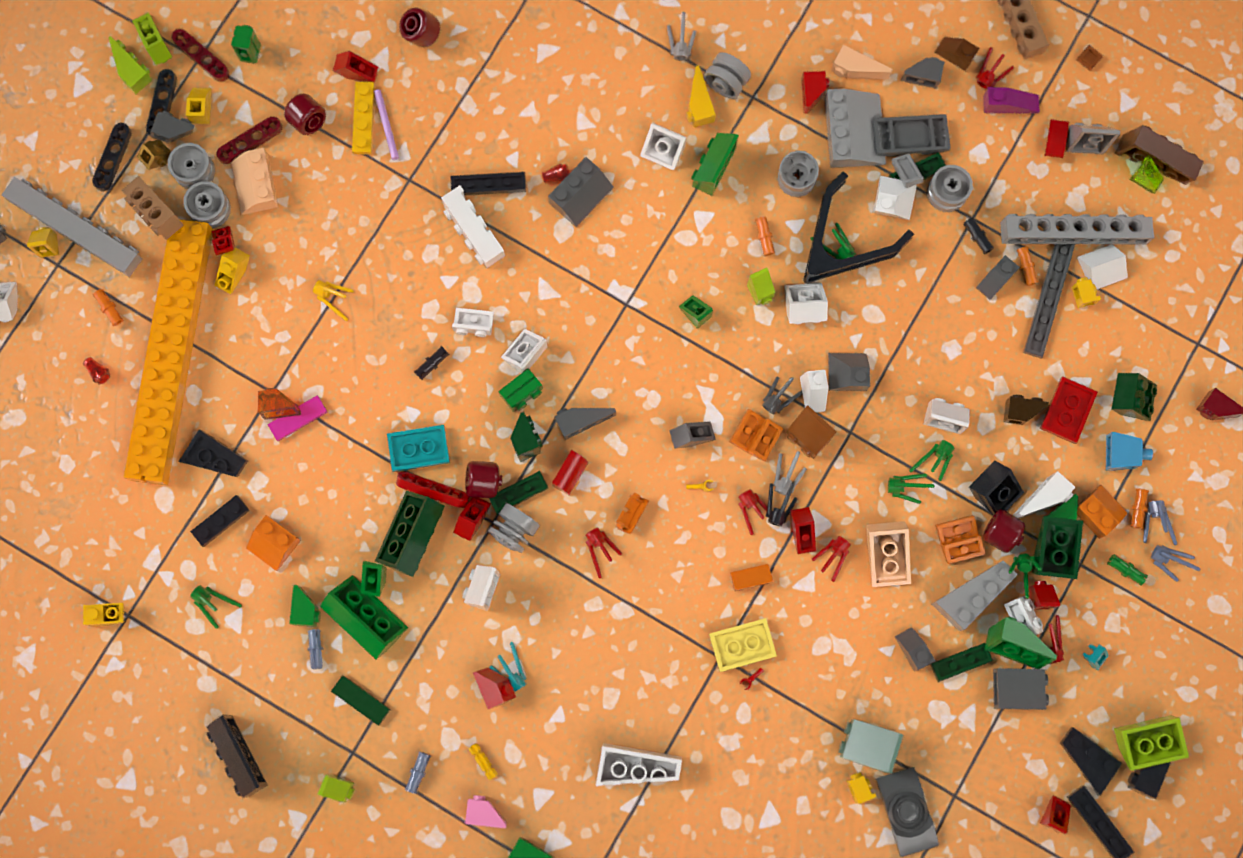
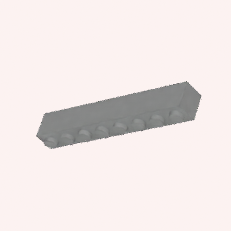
[1,177,142,278]

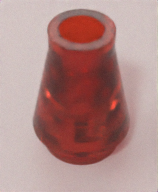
[542,163,570,183]
[83,357,110,385]

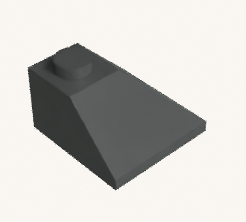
[828,353,870,391]

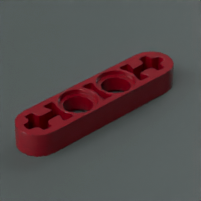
[171,29,229,82]
[216,117,282,165]

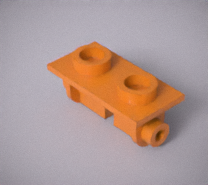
[616,492,649,535]

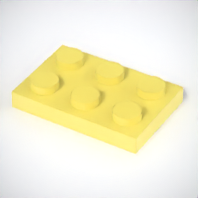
[709,618,777,672]

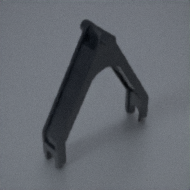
[803,171,915,284]

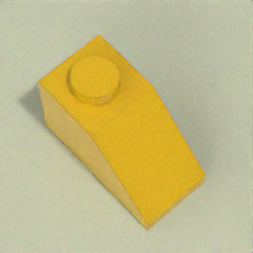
[27,227,59,258]

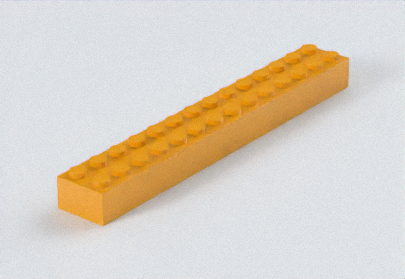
[123,219,213,486]

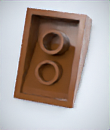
[786,405,837,459]

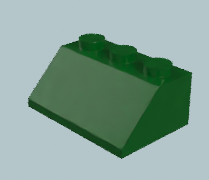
[691,133,739,196]

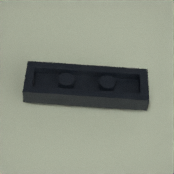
[190,495,250,547]

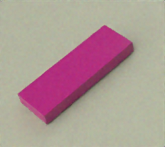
[267,395,328,441]

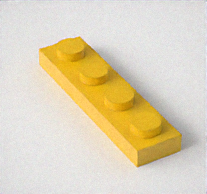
[352,82,375,155]

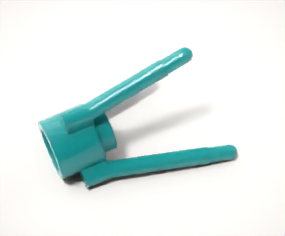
[490,642,527,692]

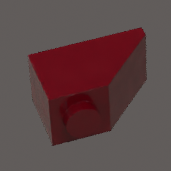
[1196,388,1243,421]

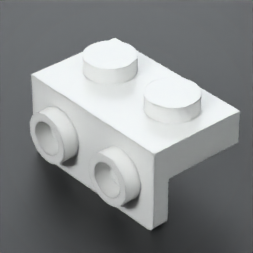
[452,308,494,337]
[1004,596,1043,635]

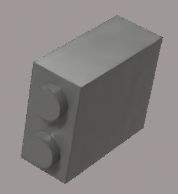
[993,668,1049,710]

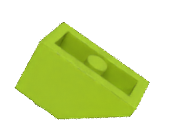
[747,268,775,305]
[317,774,355,803]

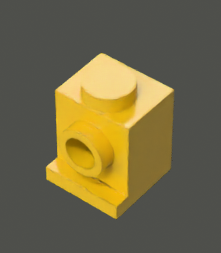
[1071,277,1101,308]
[846,772,877,804]

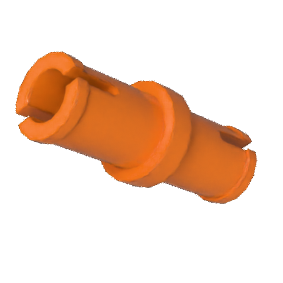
[755,217,775,256]
[1017,246,1038,286]
[93,289,124,326]
[1130,488,1149,529]

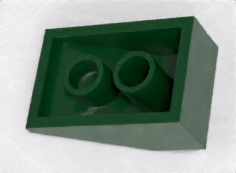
[1032,516,1083,579]

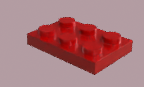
[1040,376,1098,444]

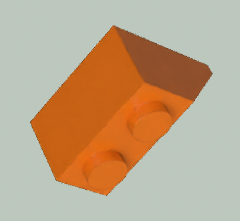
[1077,485,1128,539]
[246,515,301,571]

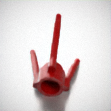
[976,47,1014,90]
[738,489,768,535]
[585,527,622,578]
[812,536,851,582]
[1048,615,1064,664]

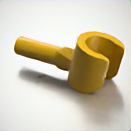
[686,479,713,492]

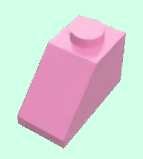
[465,795,507,828]

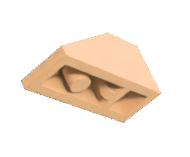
[831,45,893,80]

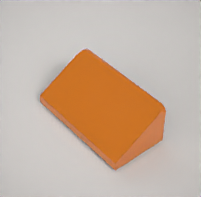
[730,564,773,591]

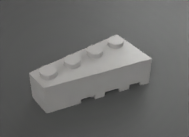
[932,560,1018,632]

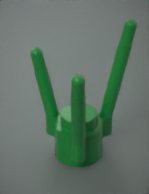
[810,223,856,260]
[909,440,955,481]
[888,474,935,504]
[1008,553,1041,599]
[190,585,242,629]

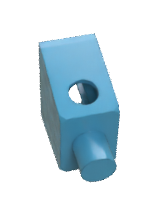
[1106,432,1153,471]

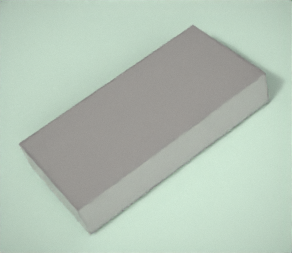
[892,153,923,188]

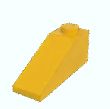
[686,65,716,128]

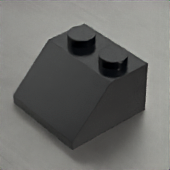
[969,461,1024,515]

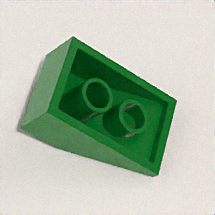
[984,617,1057,669]

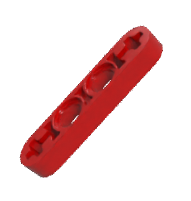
[396,472,469,508]

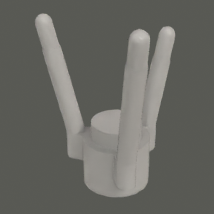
[667,12,696,61]
[773,451,807,496]

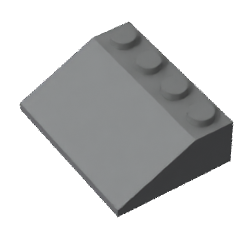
[825,89,886,168]

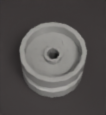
[703,52,751,99]
[168,143,215,189]
[927,165,973,212]
[184,181,231,228]

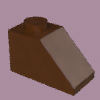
[934,37,980,72]

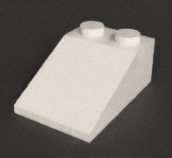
[1013,471,1075,519]
[462,565,500,611]

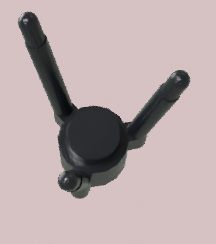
[765,482,797,527]

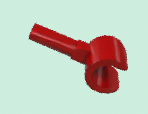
[740,668,764,690]

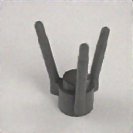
[762,377,803,415]

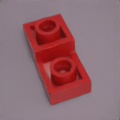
[1044,119,1069,158]
[211,226,235,256]

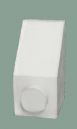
[800,370,829,413]

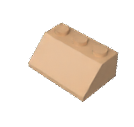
[231,148,278,215]

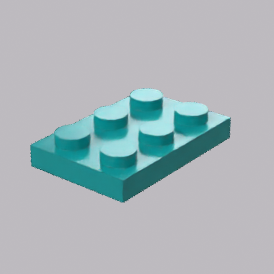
[387,425,450,472]

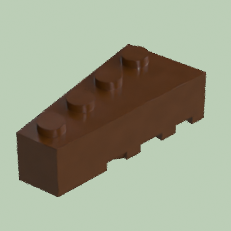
[1115,125,1204,185]

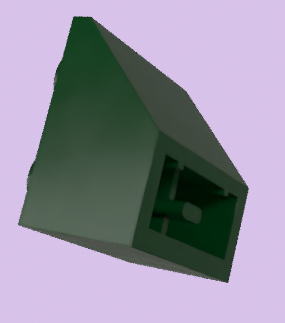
[1111,373,1157,421]
[510,412,543,462]

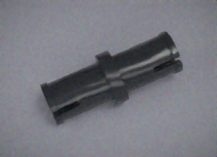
[963,217,994,255]
[414,346,450,380]

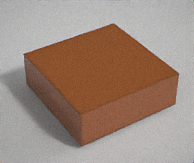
[1076,45,1103,71]

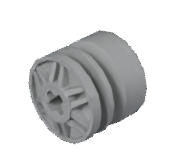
[777,151,819,197]
[488,503,540,553]

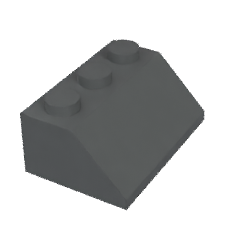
[548,157,614,227]

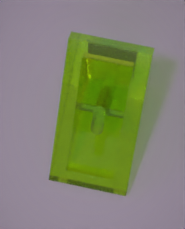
[1130,156,1164,194]

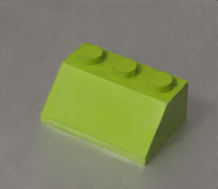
[1114,715,1189,771]

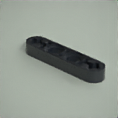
[146,69,177,139]
[92,122,132,192]

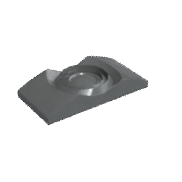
[873,114,951,157]
[876,767,939,857]

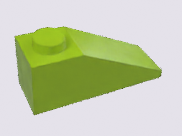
[132,12,172,65]

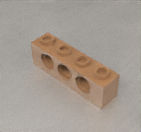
[997,0,1049,59]
[122,176,184,240]

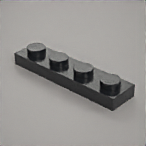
[451,172,526,195]
[1067,785,1134,858]

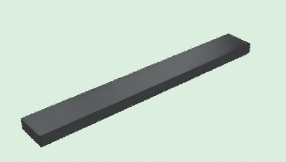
[1023,214,1079,359]

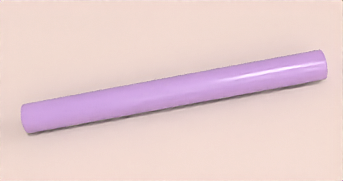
[374,90,399,160]

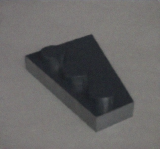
[178,430,248,477]
[1060,727,1122,796]

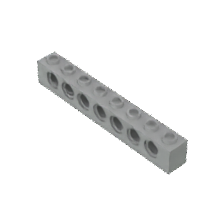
[1000,214,1154,245]

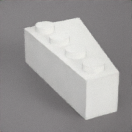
[441,186,505,268]
[596,743,682,786]

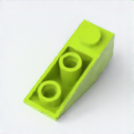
[109,36,152,94]

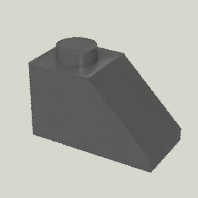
[901,57,945,89]
[976,255,1020,300]
[669,421,716,449]
[895,627,935,671]

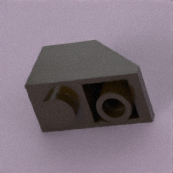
[1003,395,1049,425]

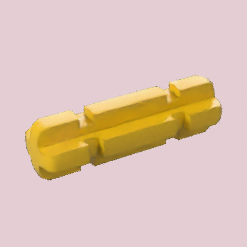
[469,743,498,780]

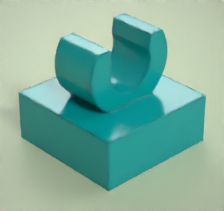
[1083,644,1109,671]

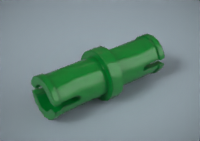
[1107,554,1148,586]

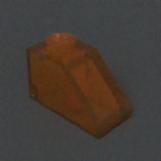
[258,388,301,420]

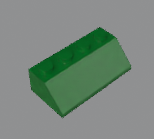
[320,575,408,660]

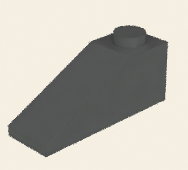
[554,408,616,440]

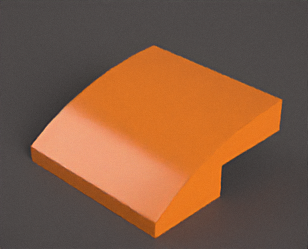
[729,409,783,461]
[935,515,985,564]

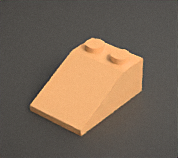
[866,521,911,587]

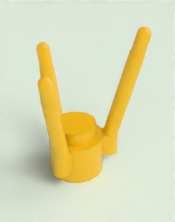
[313,280,354,321]

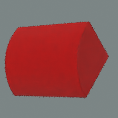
[552,450,588,496]

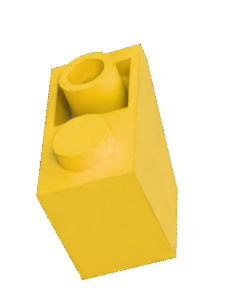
[186,88,212,124]
[214,248,250,294]
[83,603,124,627]

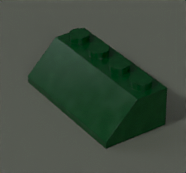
[375,491,445,577]

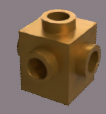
[137,139,171,170]

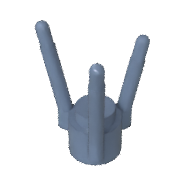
[1143,500,1177,545]
[1151,545,1201,582]

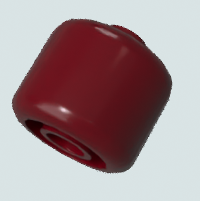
[399,7,440,47]
[284,93,326,135]
[465,461,503,498]
[983,509,1025,553]

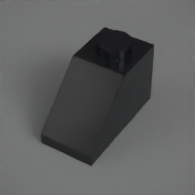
[1128,762,1171,799]

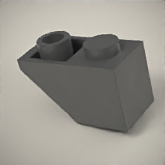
[150,111,195,143]

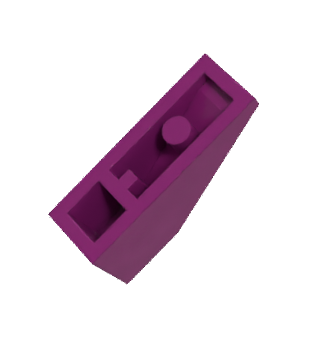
[983,87,1040,114]

